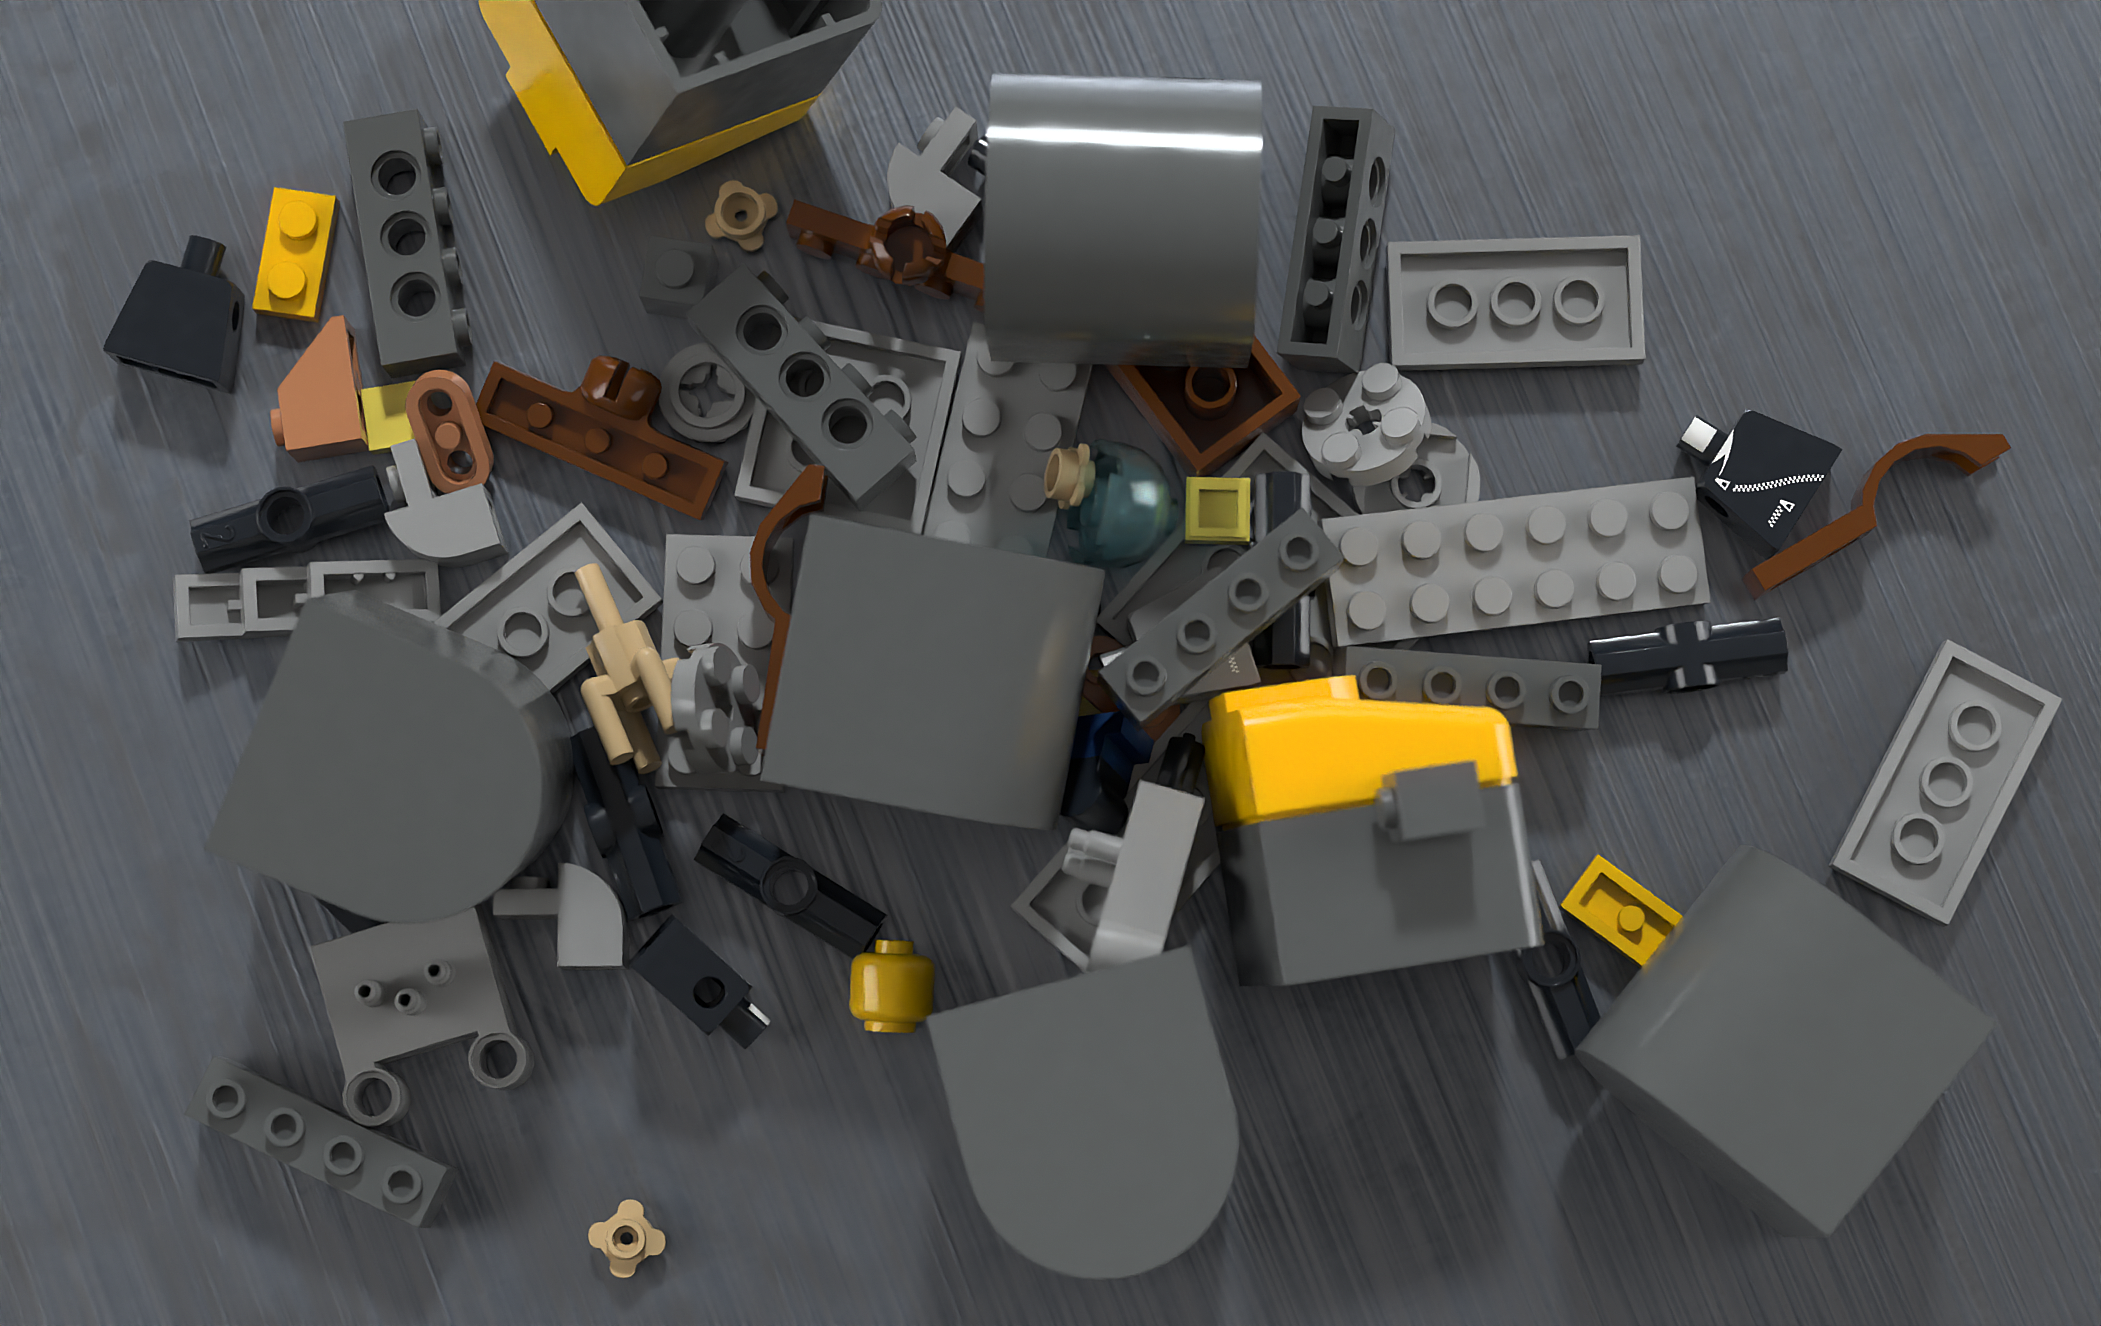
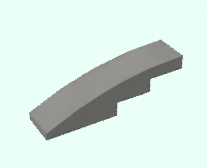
[173,559,441,642]

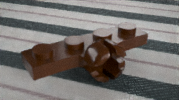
[786,199,984,313]
[476,355,728,520]

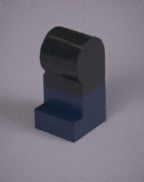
[1060,711,1154,836]

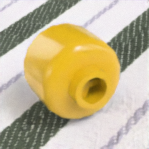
[849,939,935,1033]

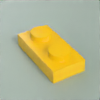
[252,187,340,323]
[1558,854,1683,969]

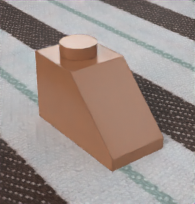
[270,315,369,463]

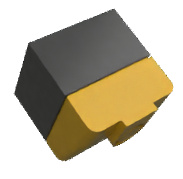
[478,0,882,206]
[1201,675,1544,986]

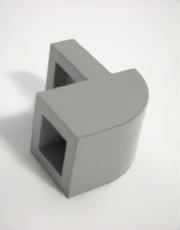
[887,107,983,253]
[384,438,509,568]
[493,863,630,970]

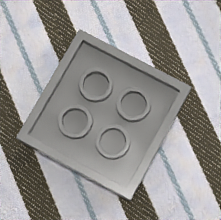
[734,317,962,535]

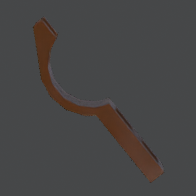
[1742,434,2011,600]
[750,464,829,756]

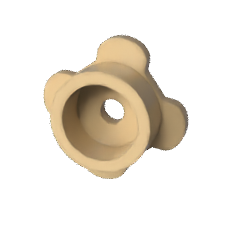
[705,180,778,252]
[1044,443,1095,510]
[588,1200,666,1278]

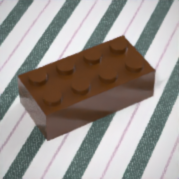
[1104,335,1301,477]

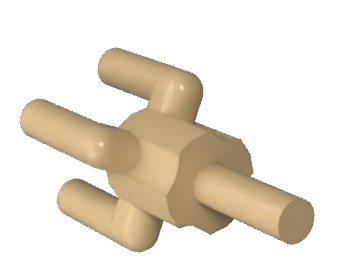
[575,563,688,774]

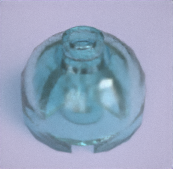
[1067,439,1179,568]

